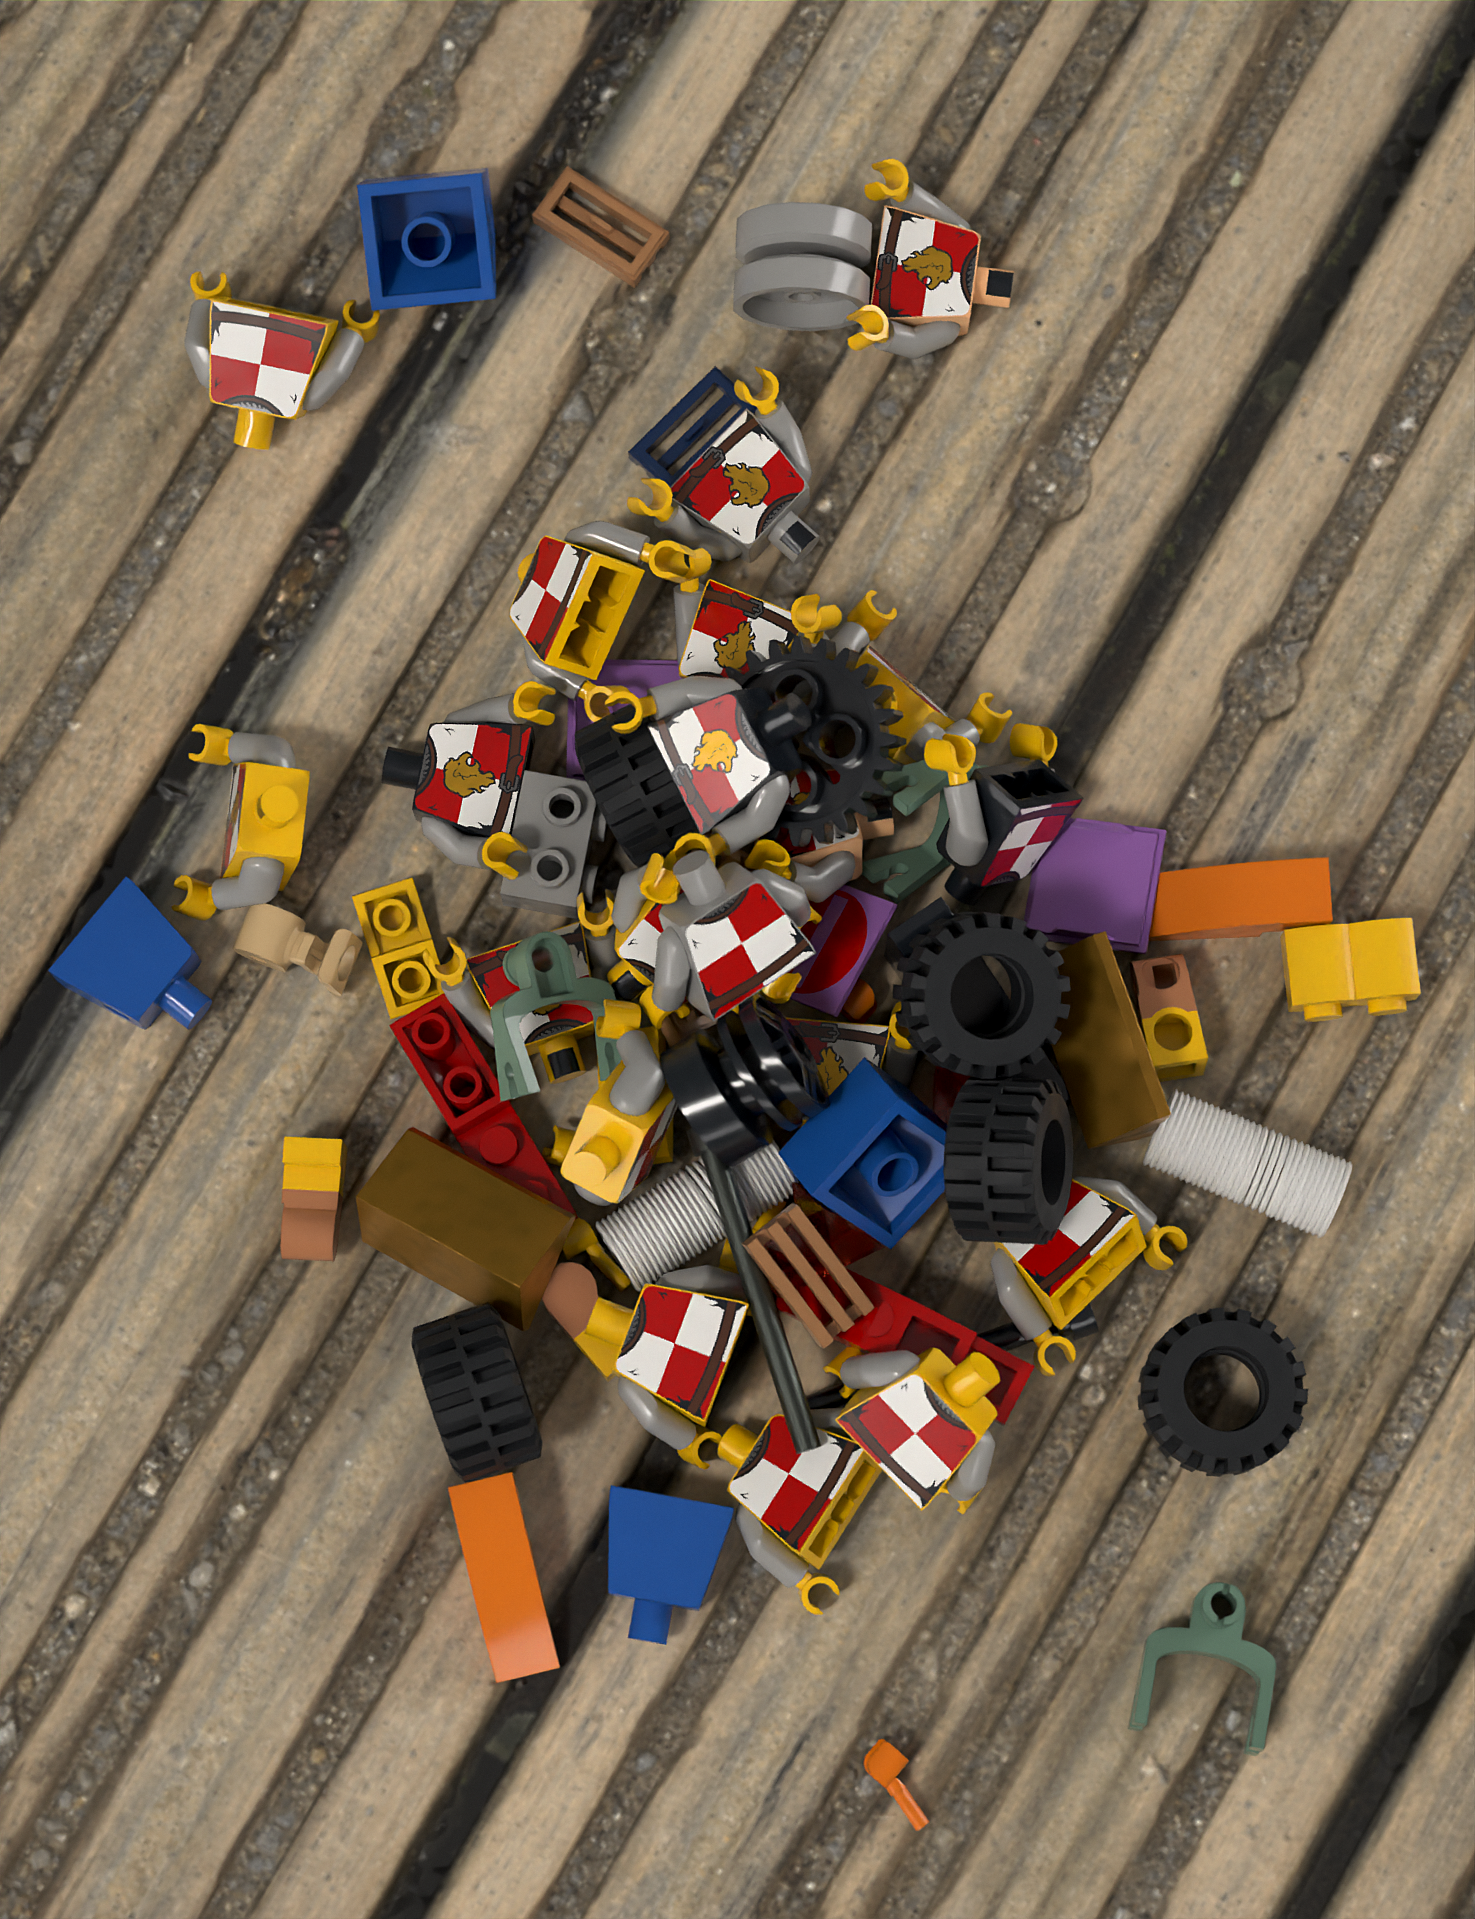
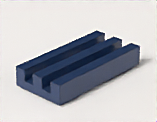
[628,366,757,487]

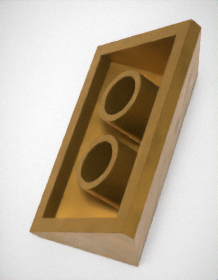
[1051,931,1171,1149]
[356,1127,576,1332]

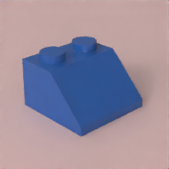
[357,168,496,311]
[778,1057,948,1249]

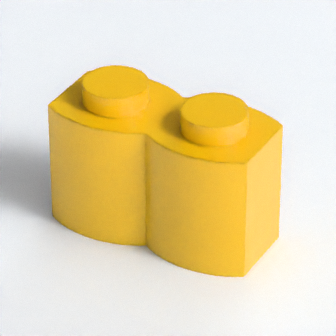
[1280,918,1421,1022]

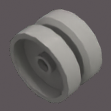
[733,202,872,331]

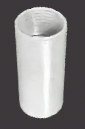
[1143,1089,1352,1238]
[596,1140,800,1292]

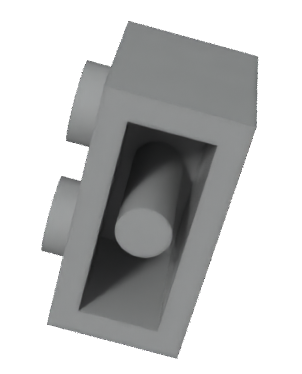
[500,770,608,919]

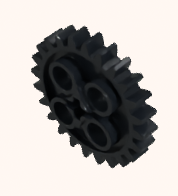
[725,636,906,848]

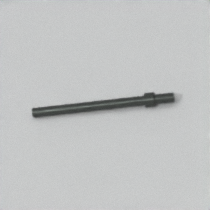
[686,1128,821,1454]

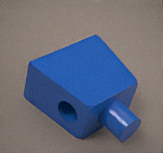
[48,877,212,1030]
[608,1486,734,1645]

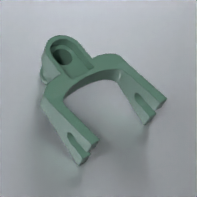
[862,760,989,904]
[490,932,622,1102]
[1128,1582,1276,1756]

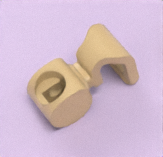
[232,903,363,996]

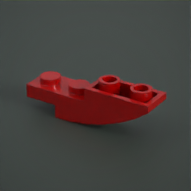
[389,993,578,1220]
[776,1249,1035,1426]

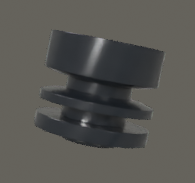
[660,992,830,1168]

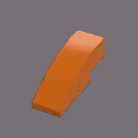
[1149,857,1333,941]
[448,1472,560,1683]

